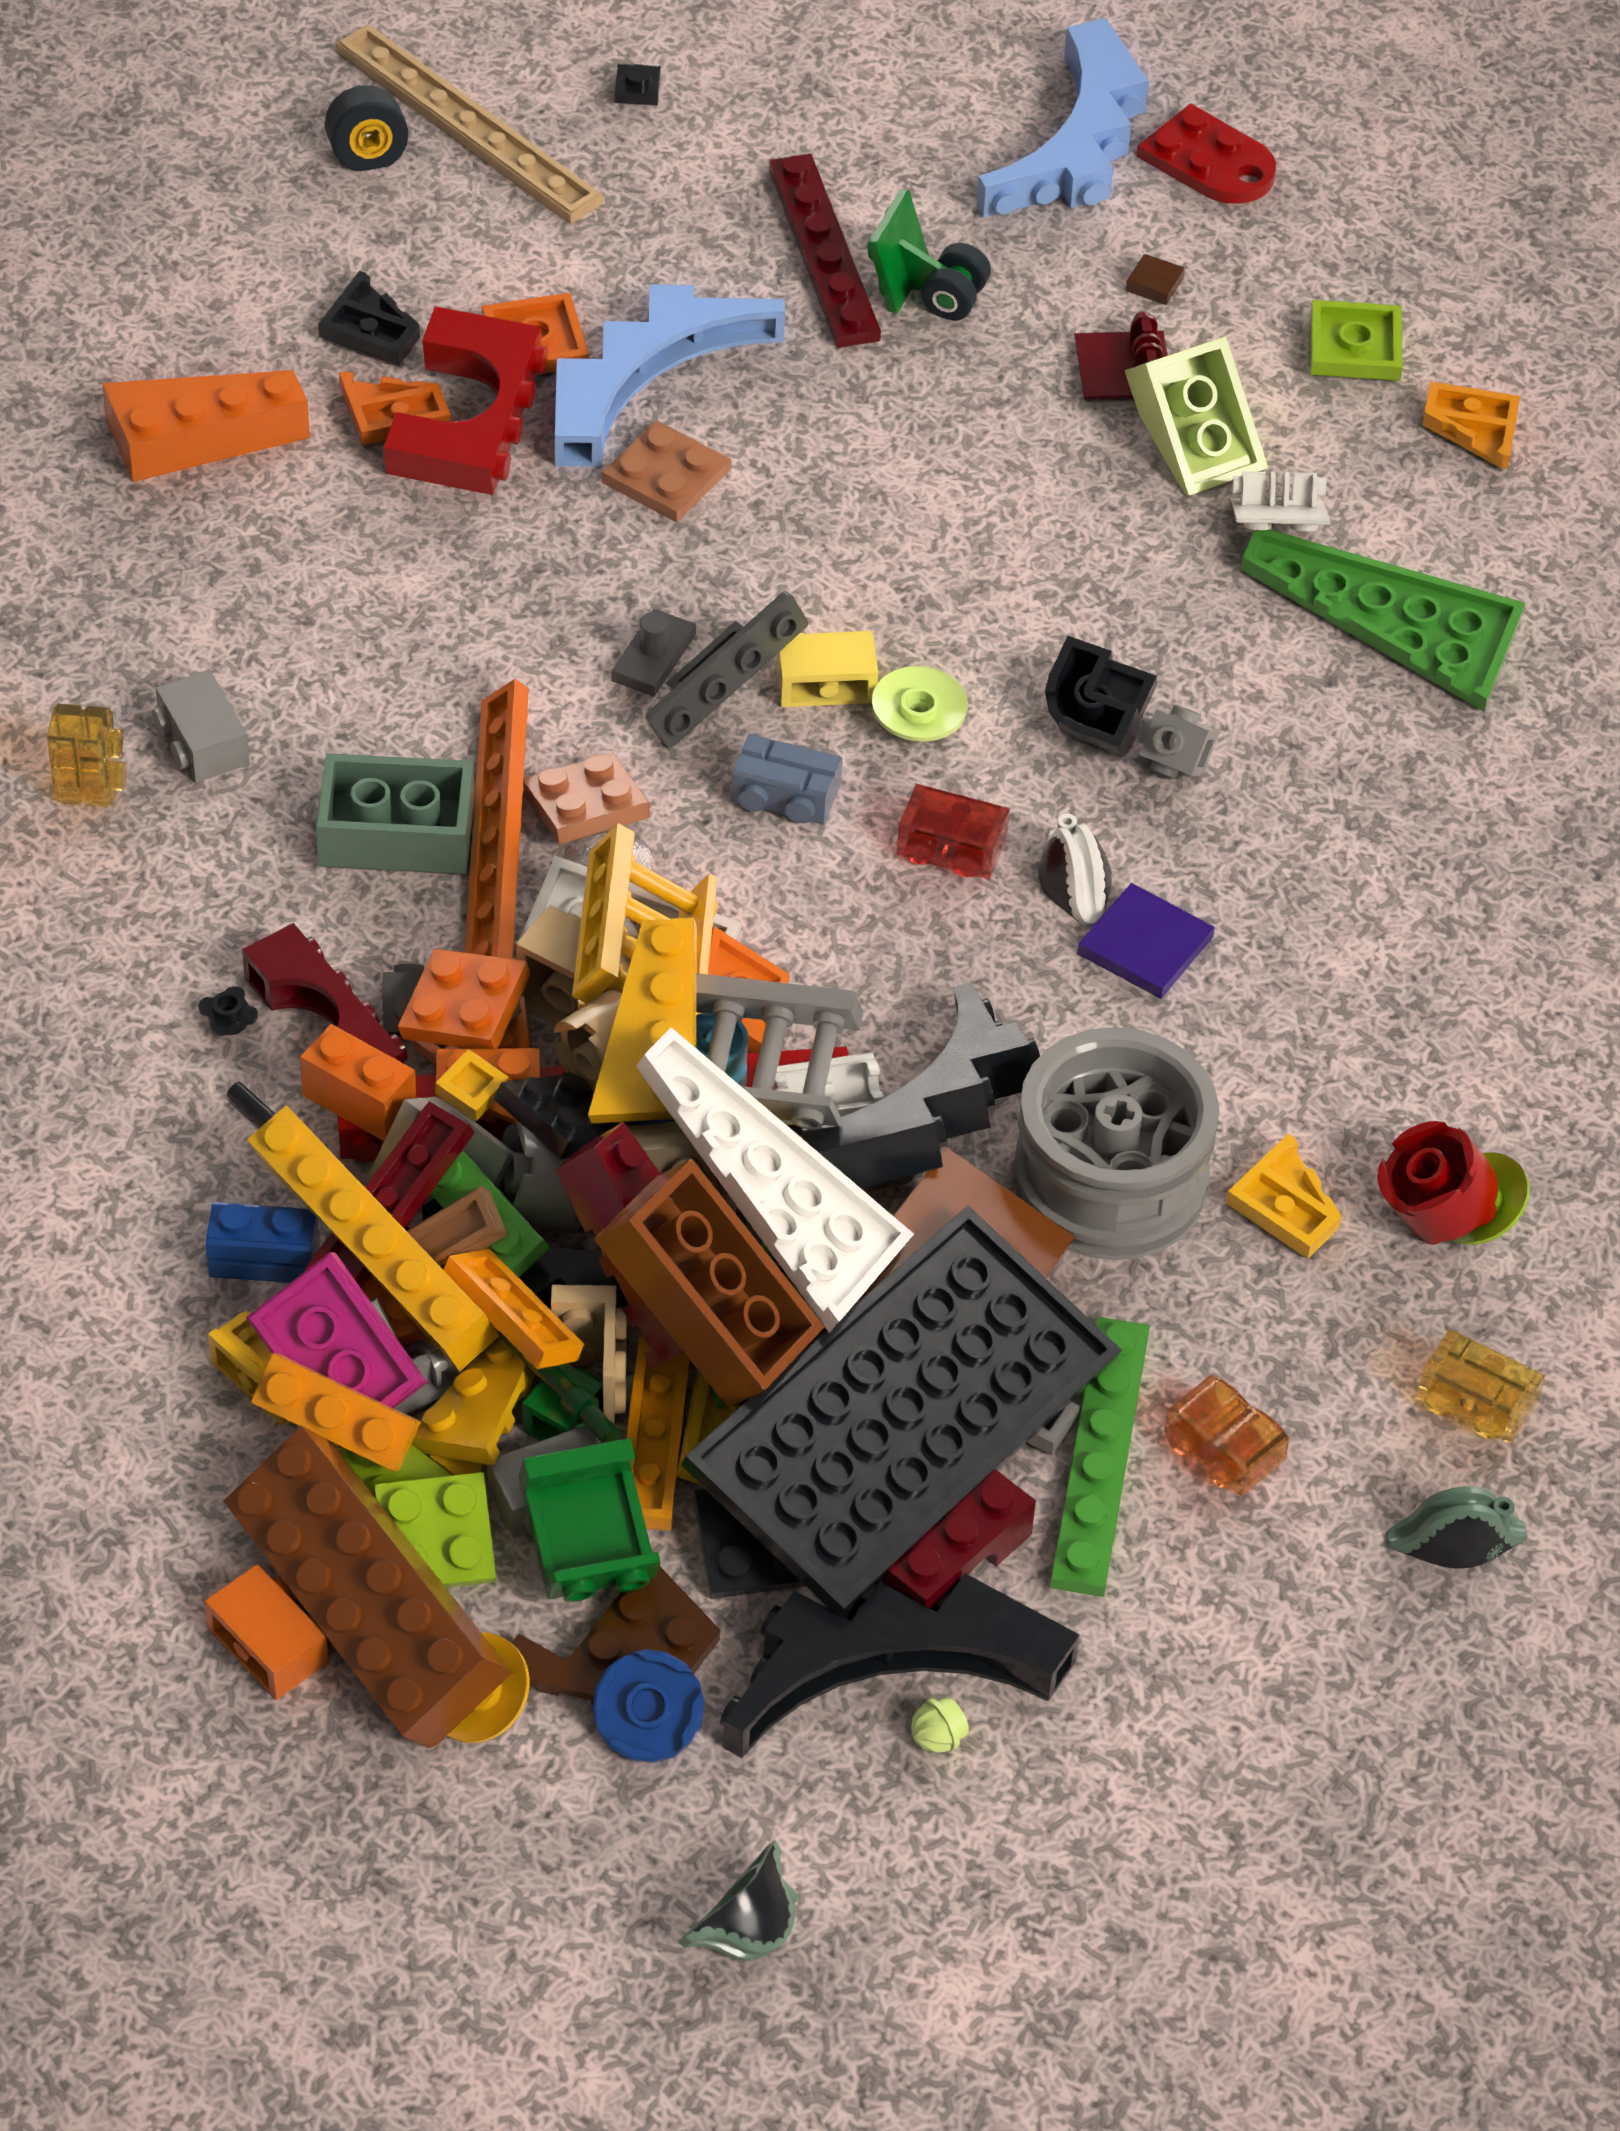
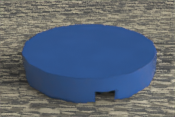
[592,1649,705,1763]

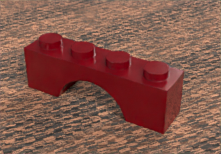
[242,923,408,1064]

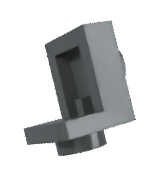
[383,964,424,1035]

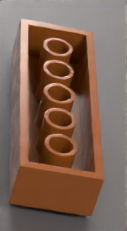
[223,1425,513,1749]

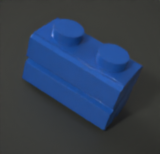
[206,1202,320,1283]

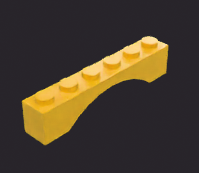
[247,1105,499,1372]

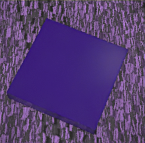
[1077,883,1215,999]

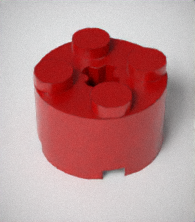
[1377,1121,1498,1245]

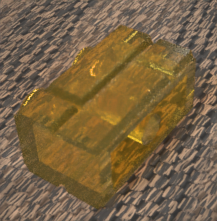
[47,703,127,807]
[1417,1328,1546,1444]

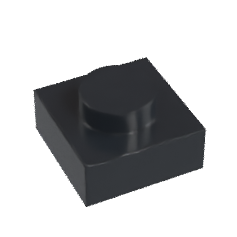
[615,64,661,106]

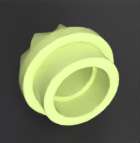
[911,1696,969,1752]

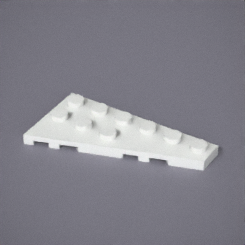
[636,1027,914,1333]

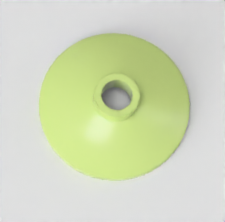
[872,666,968,742]

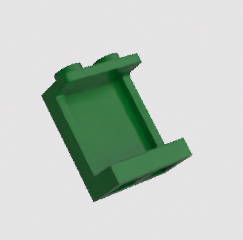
[518,1438,661,1602]

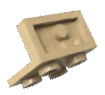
[551,1285,627,1425]

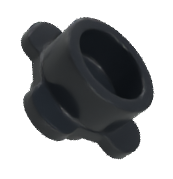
[198,986,258,1036]

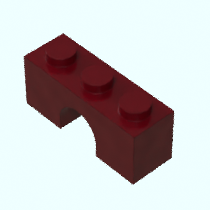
[884,1469,1036,1610]

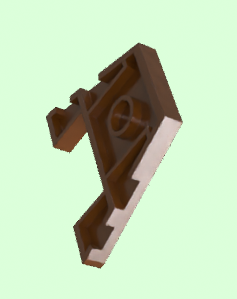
[512,1566,720,1704]

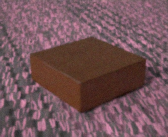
[1126,254,1185,305]

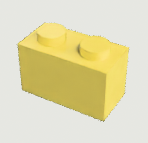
[776,631,878,707]

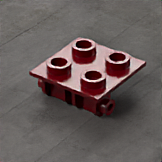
[1074,311,1168,399]

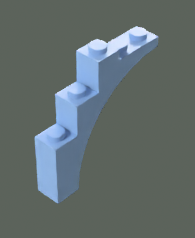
[976,18,1149,218]
[555,284,785,467]

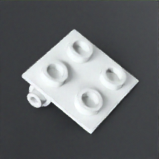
[1230,471,1330,531]

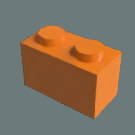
[300,1024,416,1141]
[204,1564,329,1700]

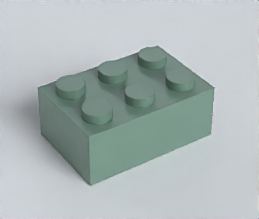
[316,753,474,874]

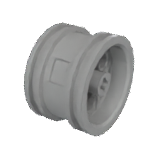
[1012,1027,1219,1260]

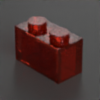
[897,783,1010,880]

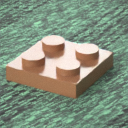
[602,420,731,522]
[523,752,650,845]

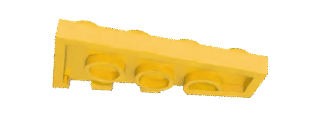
[588,917,697,1124]

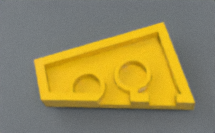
[411,1337,536,1466]

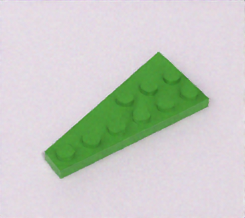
[1241,529,1525,712]

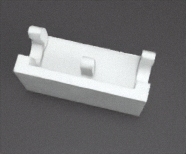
[773,1052,884,1125]

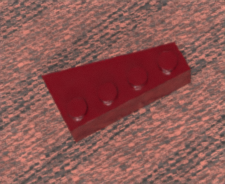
[555,1122,683,1369]

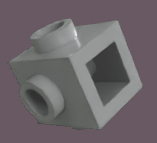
[1138,704,1220,778]

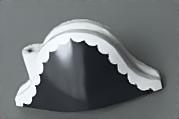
[1038,814,1112,927]

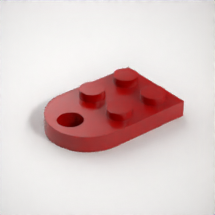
[1136,103,1276,204]

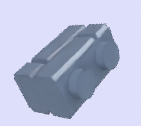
[731,734,842,825]

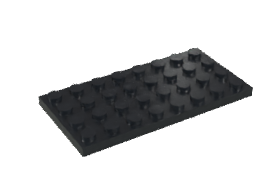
[681,1206,1122,1618]

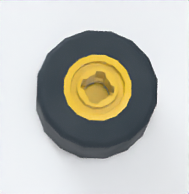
[324,85,409,171]

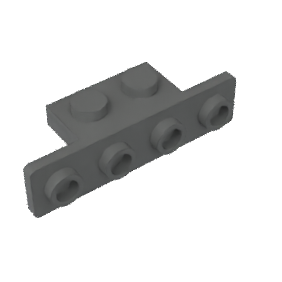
[645,591,809,748]

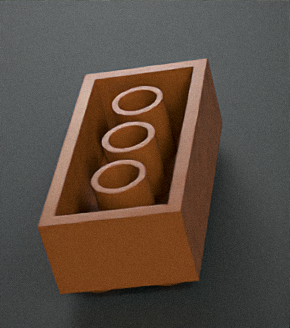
[594,1158,825,1407]

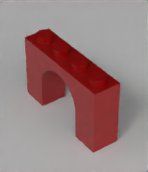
[383,306,548,495]

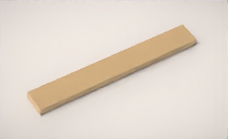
[336,24,603,224]

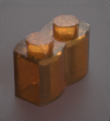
[1164,1375,1289,1496]

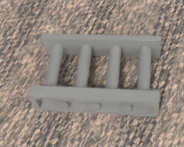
[696,973,864,1130]

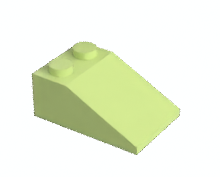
[1125,336,1268,496]

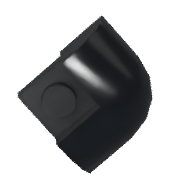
[1045,636,1157,756]

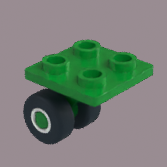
[867,189,991,321]

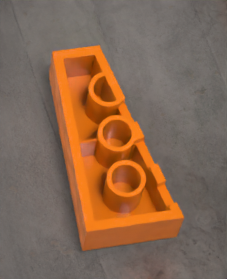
[102,370,310,482]

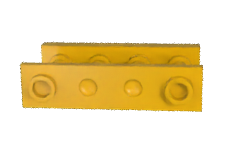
[572,823,718,1015]

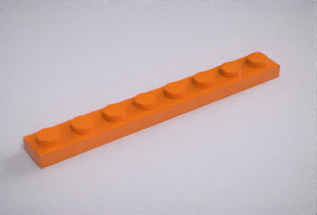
[464,679,529,959]

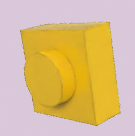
[435,1049,509,1122]

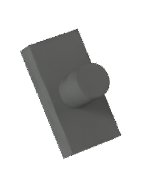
[612,608,696,697]

